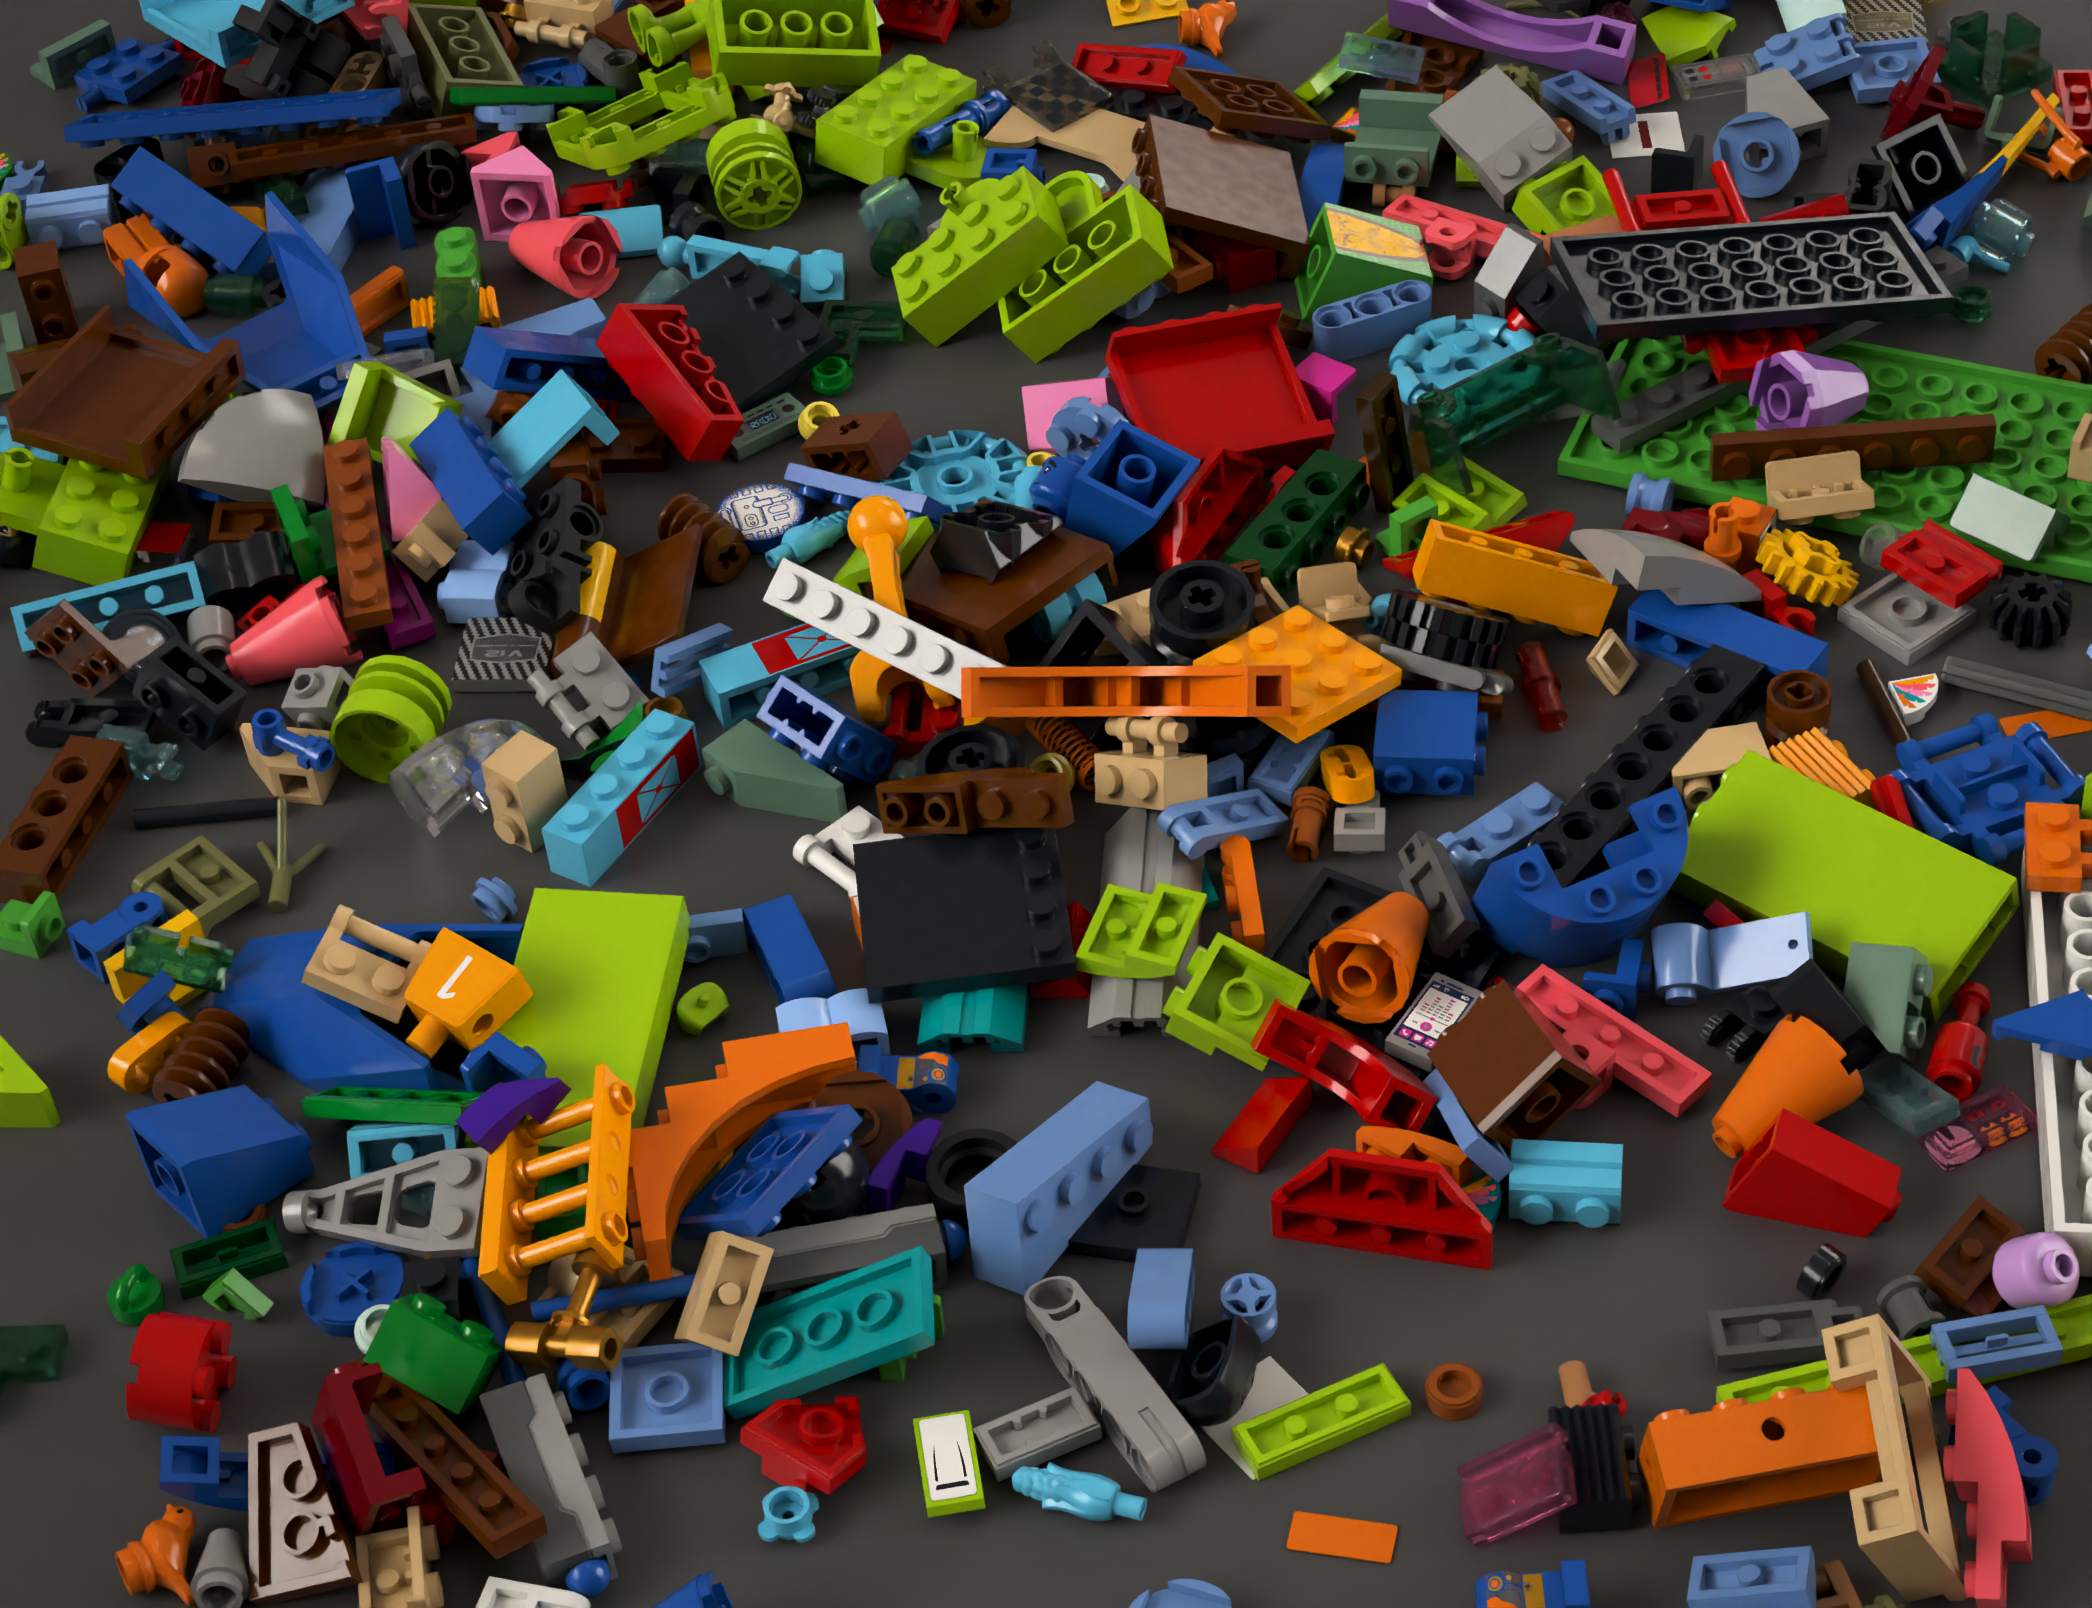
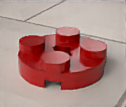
[555,179,634,214]

